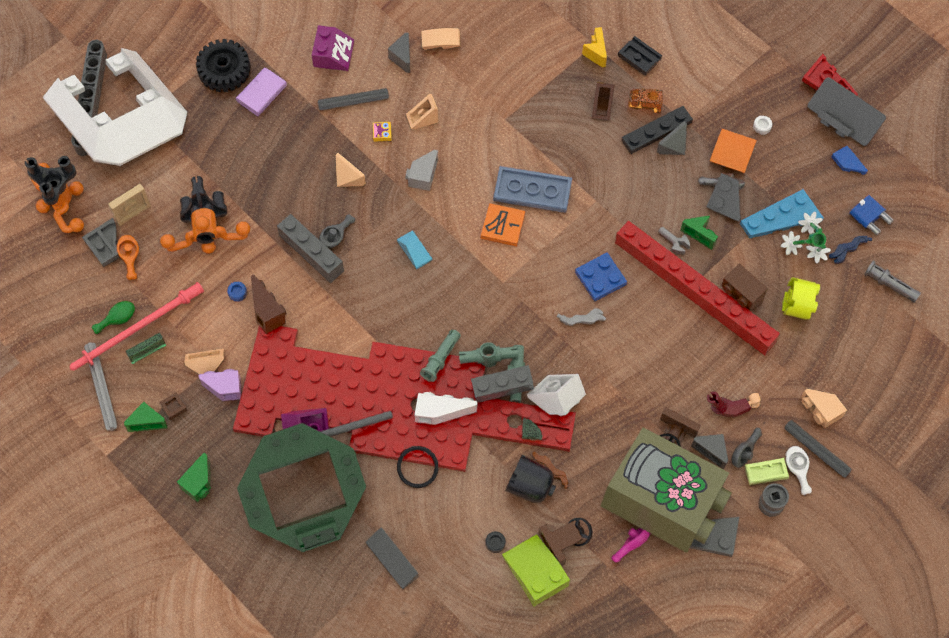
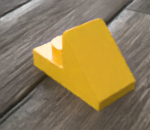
[582,27,607,67]

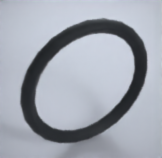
[397,446,439,488]

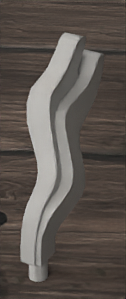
[556,308,606,326]

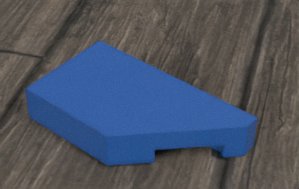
[832,146,868,175]

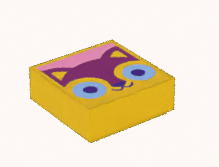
[373,122,392,142]

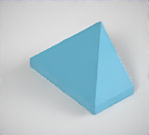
[397,230,432,269]

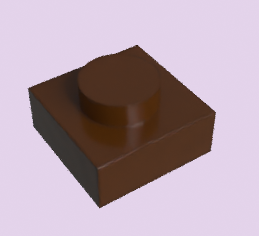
[159,392,187,420]

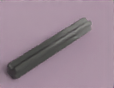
[318,88,389,110]
[785,420,852,477]

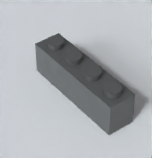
[277,214,344,283]

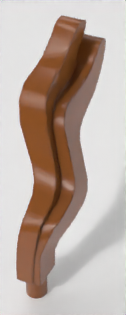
[530,452,569,489]

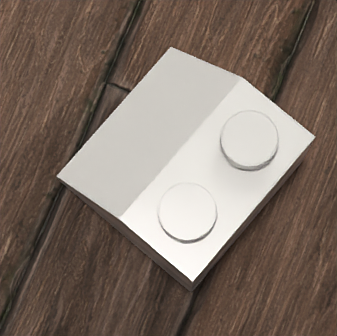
[527,374,586,416]

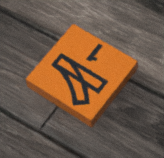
[481,203,526,247]

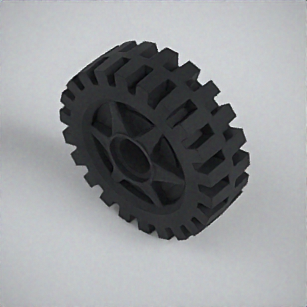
[196,39,250,92]

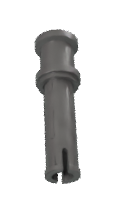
[864,260,921,303]

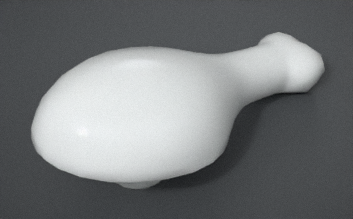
[786,446,812,495]

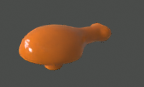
[117,235,139,280]

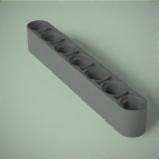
[71,40,107,156]

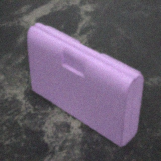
[236,67,287,116]

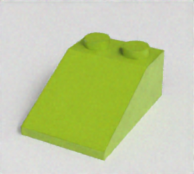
[502,534,570,606]

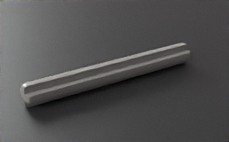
[84,342,117,431]

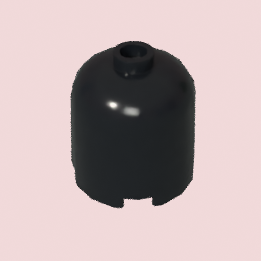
[505,455,556,503]

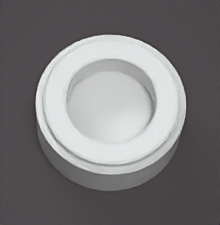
[753,116,772,135]

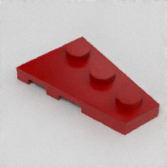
[802,54,858,95]

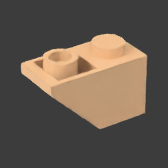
[801,389,847,429]

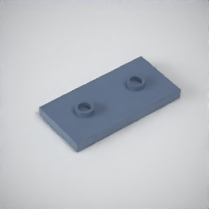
[493,166,572,213]

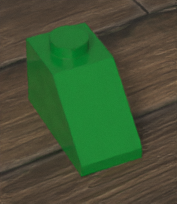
[177,453,211,503]

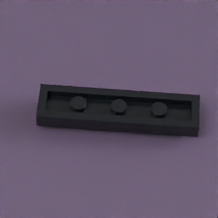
[621,106,693,154]

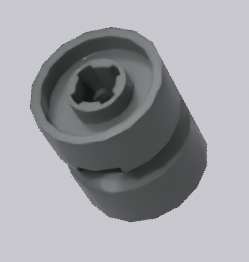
[758,483,789,517]

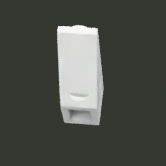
[415,392,477,425]

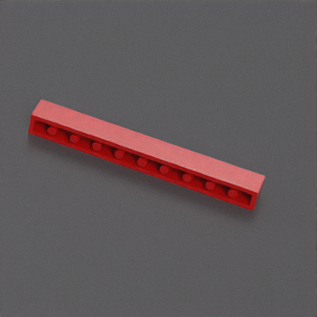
[615,220,780,356]

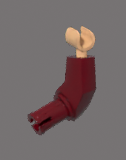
[707,391,761,418]

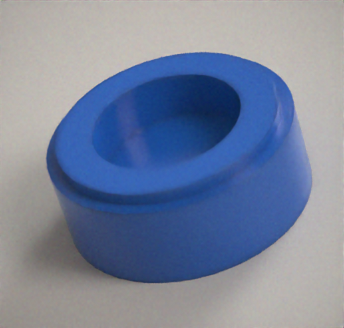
[227,282,247,302]

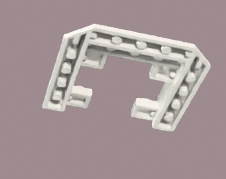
[43,48,187,166]

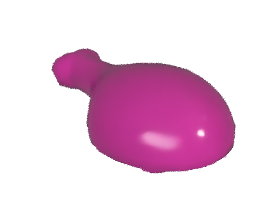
[611,528,651,563]

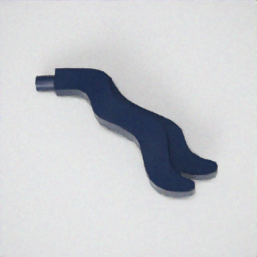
[829,236,872,264]

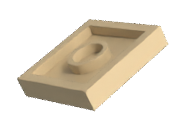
[108,184,151,226]

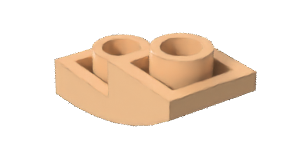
[422,28,460,50]

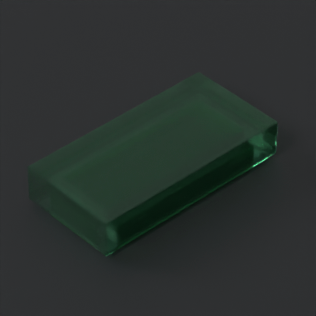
[126,333,166,364]

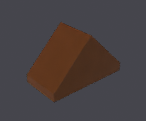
[592,82,615,120]

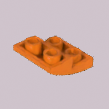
[710,129,757,174]

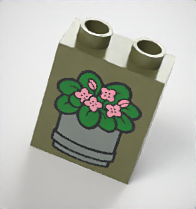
[600,427,732,553]

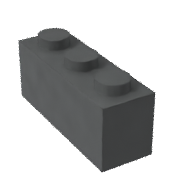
[471,365,534,403]

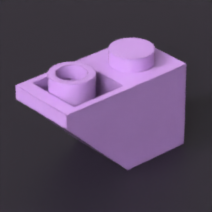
[199,369,242,401]

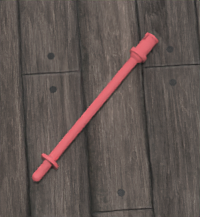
[70,282,204,371]

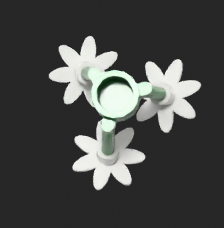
[781,212,831,263]

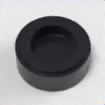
[485,531,506,553]

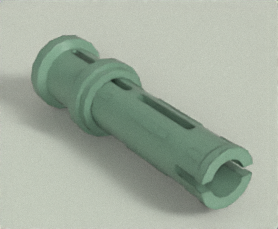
[420,329,461,382]

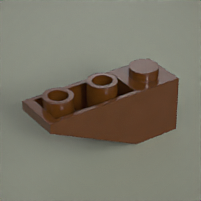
[251,275,286,334]

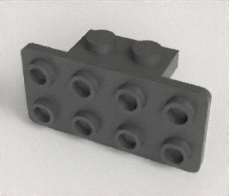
[808,77,886,146]

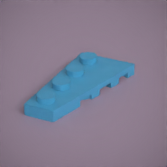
[740,189,824,238]

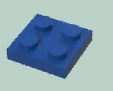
[575,252,627,302]

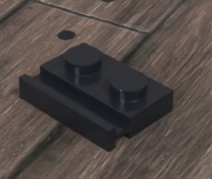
[618,36,662,76]

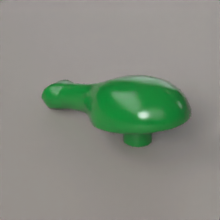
[92,301,135,334]

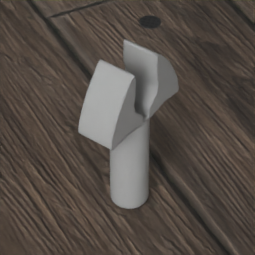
[658,227,690,255]

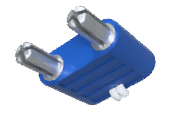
[849,195,893,235]

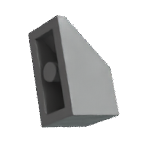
[405,150,438,191]

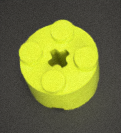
[782,277,820,320]

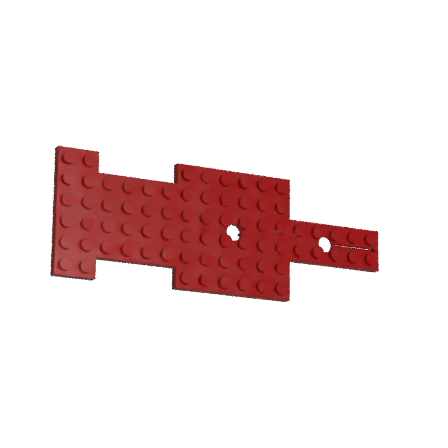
[233,326,576,472]

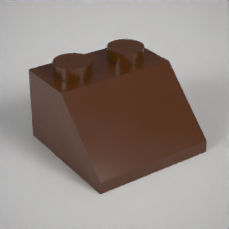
[721,263,768,311]

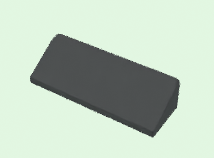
[366,527,419,590]

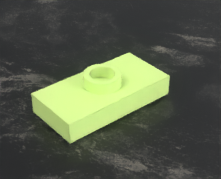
[744,458,789,485]

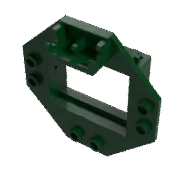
[237,423,366,552]

